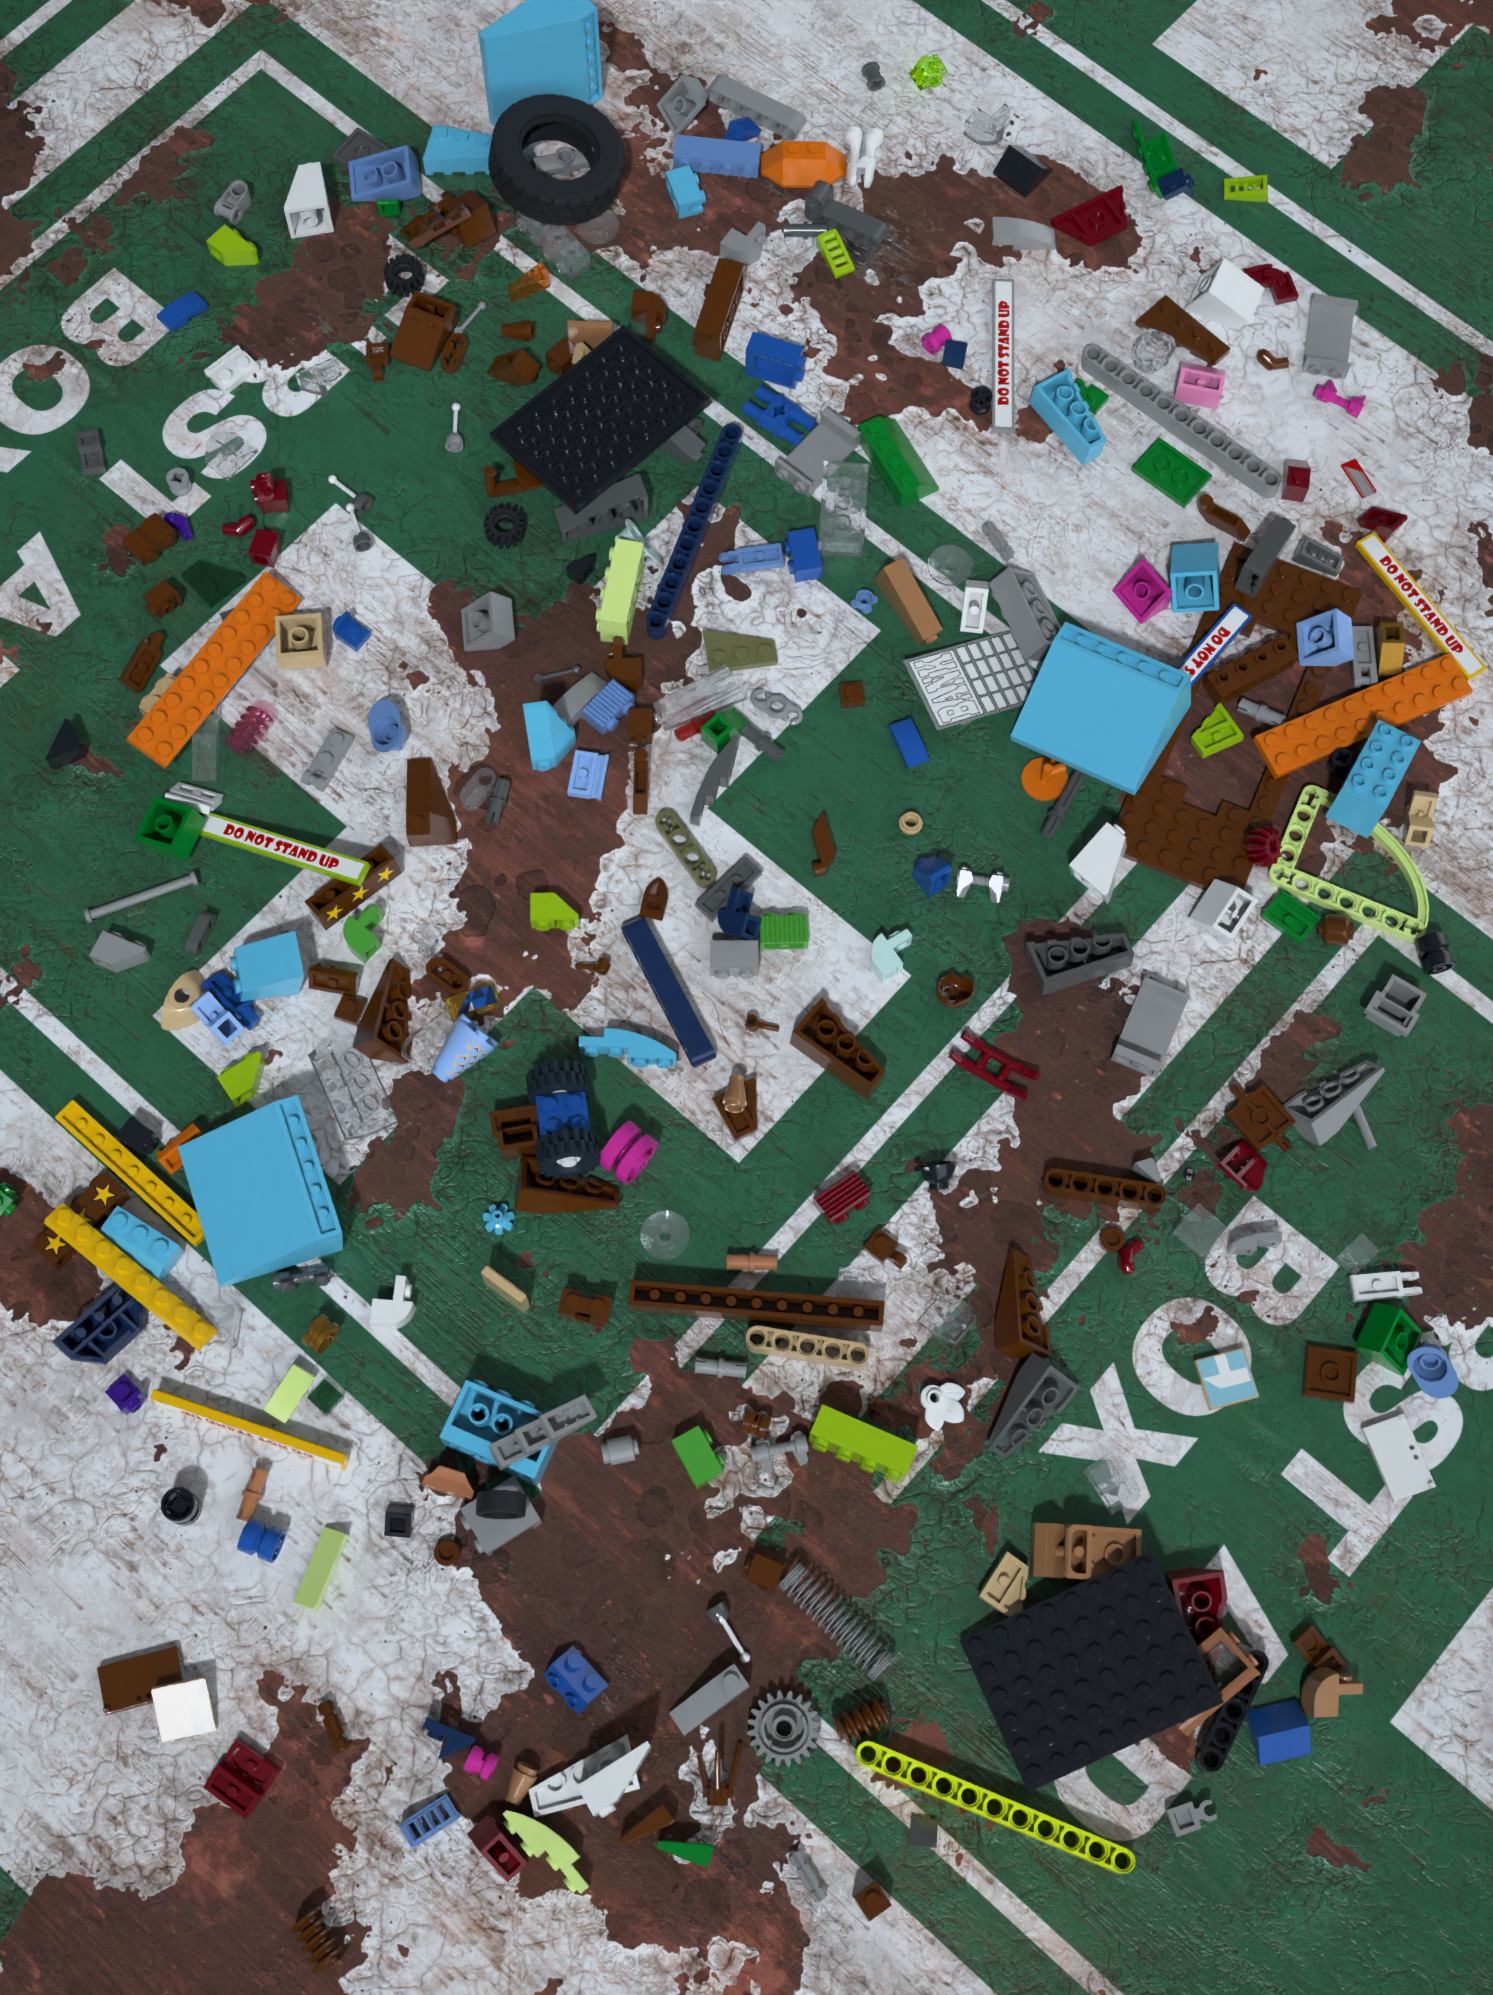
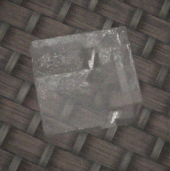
[1336,1234,1380,1275]

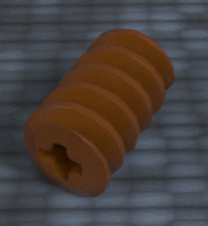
[831,1695,891,1745]
[291,1906,345,1974]

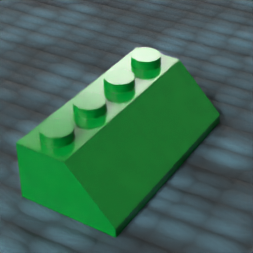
[858,416,939,508]

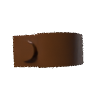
[631,290,666,342]
[604,637,642,689]

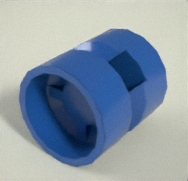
[237,1518,286,1563]

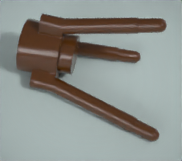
[697,1742,742,1806]

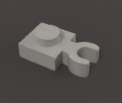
[1165,1800,1217,1837]

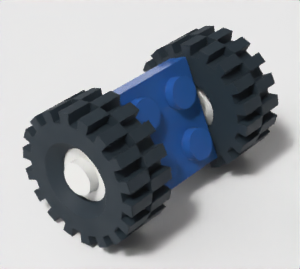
[526,1059,601,1179]

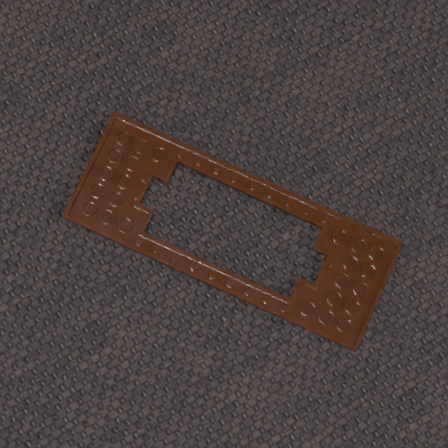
[1116,543,1363,891]

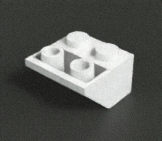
[1189,879,1258,944]

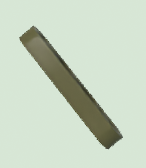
[655,810,716,889]

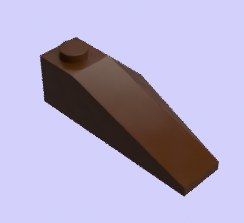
[352,958,412,1064]
[994,1249,1051,1358]

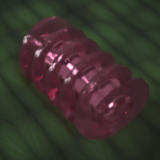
[224,706,273,759]

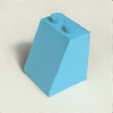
[1170,542,1220,613]
[229,931,304,1001]

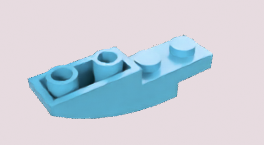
[579,1028,677,1069]

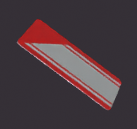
[1341,459,1377,498]

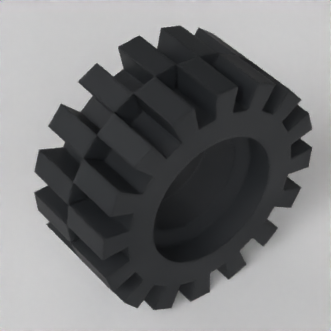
[384,254,425,298]
[484,504,526,549]

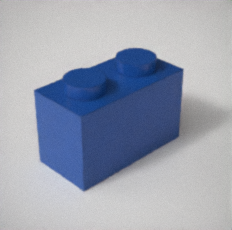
[783,528,823,583]

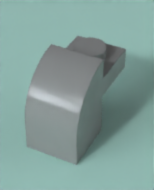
[720,221,767,265]

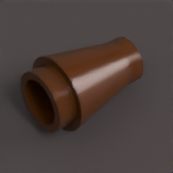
[501,319,535,342]

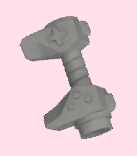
[956,866,1010,903]
[750,1431,809,1473]

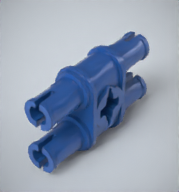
[742,385,816,447]

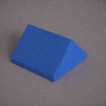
[1245,1700,1311,1766]

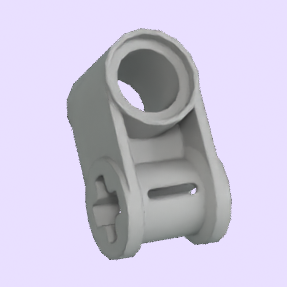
[214,180,252,225]

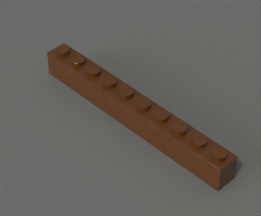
[628,1280,885,1332]

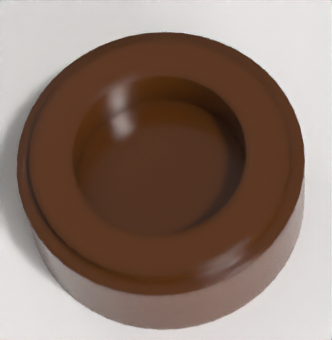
[1099,1227,1125,1253]
[434,1539,461,1567]

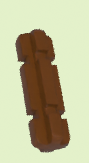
[317,1700,350,1754]

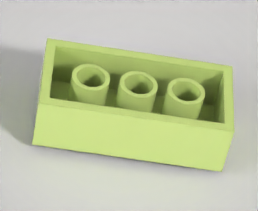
[595,538,645,645]

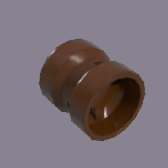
[740,1408,772,1440]

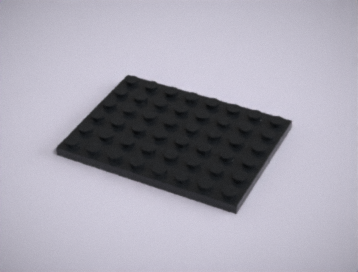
[489,325,712,515]
[959,1551,1224,1793]

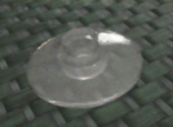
[576,209,619,244]
[927,545,973,586]
[640,1210,690,1260]

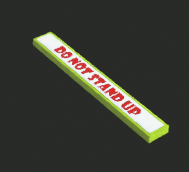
[199,813,371,887]

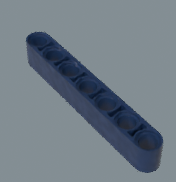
[621,916,716,1068]

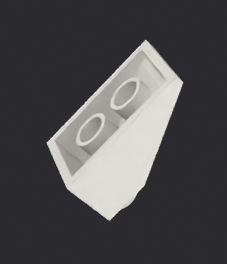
[577,1741,651,1818]

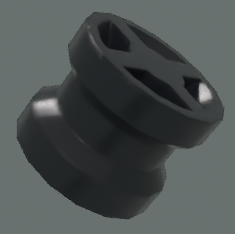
[969,387,993,415]

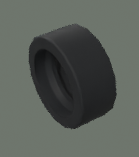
[476,1490,526,1519]

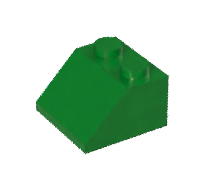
[1355,1302,1424,1376]

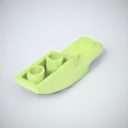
[503,1810,590,1894]

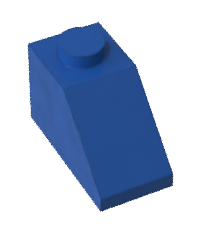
[912,855,952,898]

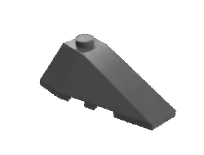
[987,1352,1080,1459]

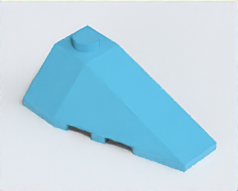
[523,701,576,771]

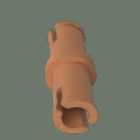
[726,1252,777,1272]
[236,1467,269,1522]

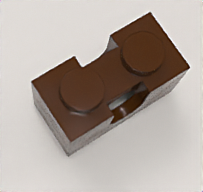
[557,1288,614,1329]

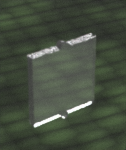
[1172,1203,1232,1262]

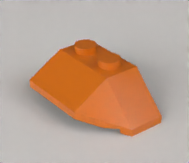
[761,141,846,188]

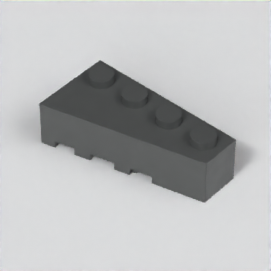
[1024,933,1134,996]

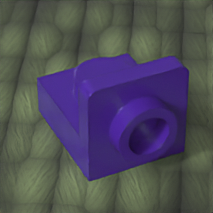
[105,1374,147,1415]

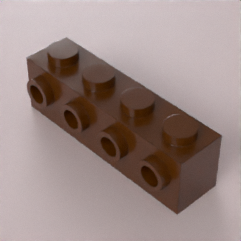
[1202,634,1299,705]

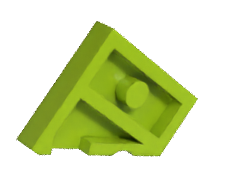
[1191,703,1244,759]

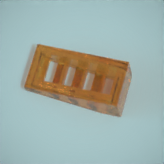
[507,262,550,303]

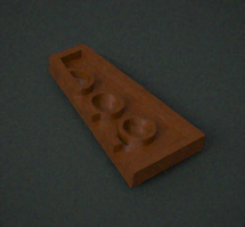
[1135,295,1231,366]

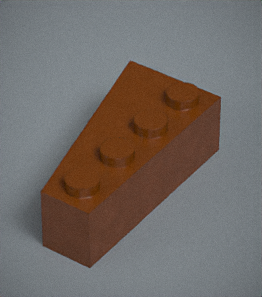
[790,998,886,1100]

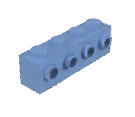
[673,134,761,178]

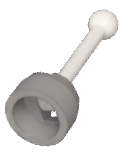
[445,403,463,452]

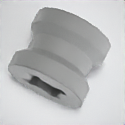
[166,468,192,497]

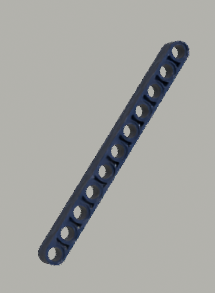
[646,423,742,640]

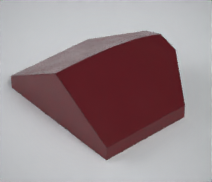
[1217,1140,1268,1193]

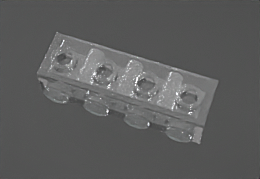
[516,211,591,280]

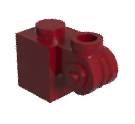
[250,472,289,514]

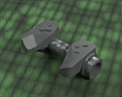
[273,1265,331,1292]

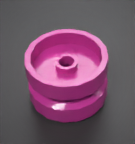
[599,1121,659,1185]

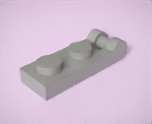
[1350,626,1378,688]
[301,727,354,792]

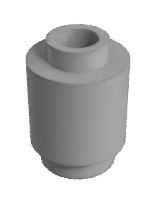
[601,1435,639,1466]

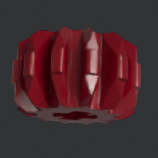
[1245,826,1283,867]

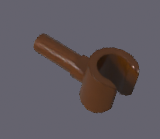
[575,957,611,975]
[745,1014,780,1032]

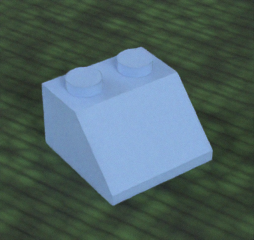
[1296,608,1354,666]

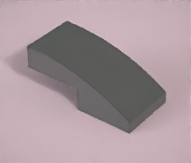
[76,428,106,477]

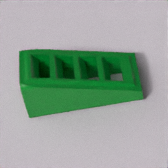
[657,1840,715,1867]

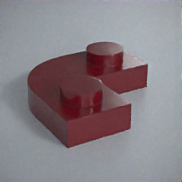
[1243,264,1299,305]

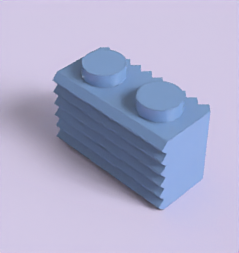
[582,679,635,735]

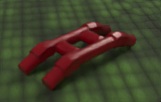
[948,1030,1040,1101]

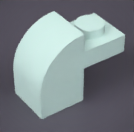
[870,929,912,983]

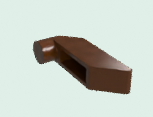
[1198,494,1251,542]
[633,748,648,815]
[811,813,836,877]

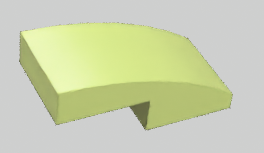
[264,1363,316,1423]

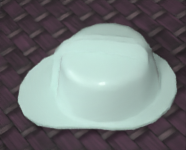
[615,518,662,563]

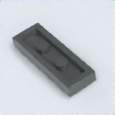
[695,856,762,922]

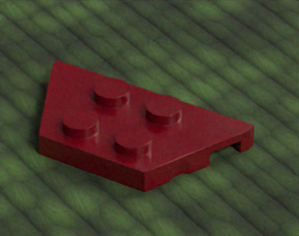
[1051,185,1128,247]

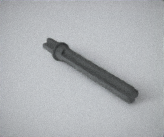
[1041,769,1087,839]

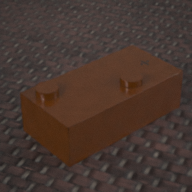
[692,258,744,361]

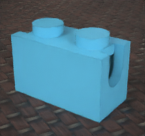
[665,165,706,219]

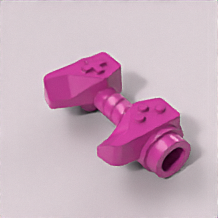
[1314,380,1366,418]

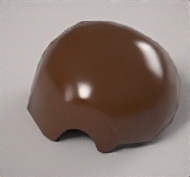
[935,973,975,1009]

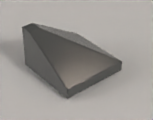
[908,1816,938,1848]

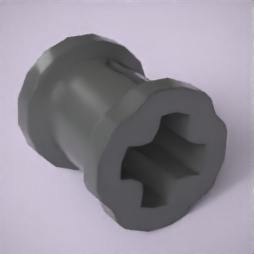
[861,61,885,91]

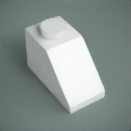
[960,579,989,634]

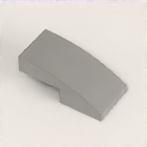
[1227,1232,1282,1256]

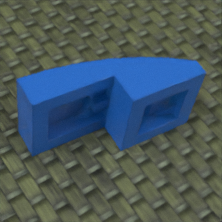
[157,291,207,331]
[888,718,930,769]

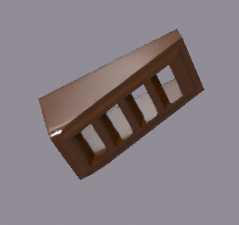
[619,1805,675,1844]

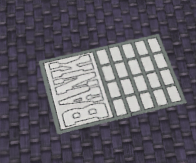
[903,630,1037,730]

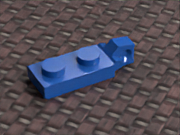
[201,971,260,1031]

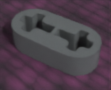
[185,911,216,956]

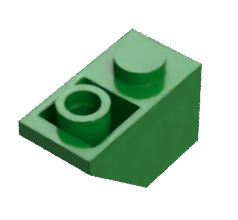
[701,708,750,755]

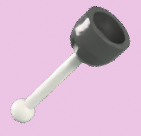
[328,475,373,513]
[346,503,372,552]
[706,1601,750,1663]

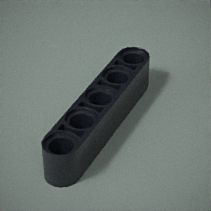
[1195,1650,1269,1773]

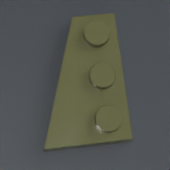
[703,630,778,674]

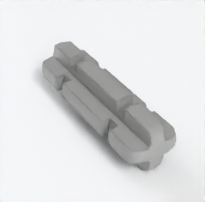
[981,521,1014,561]
[789,1850,827,1903]

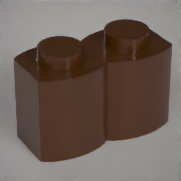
[122,513,178,566]

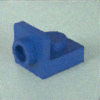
[724,116,761,141]
[332,611,371,652]

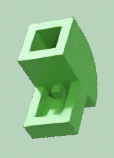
[343,904,383,964]

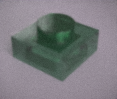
[307,1379,345,1416]

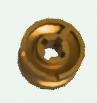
[301,1314,340,1355]

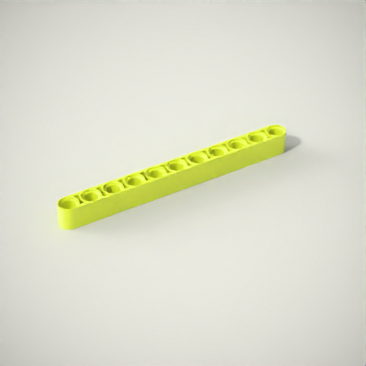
[855,1741,1135,1874]

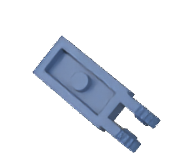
[719,543,785,575]

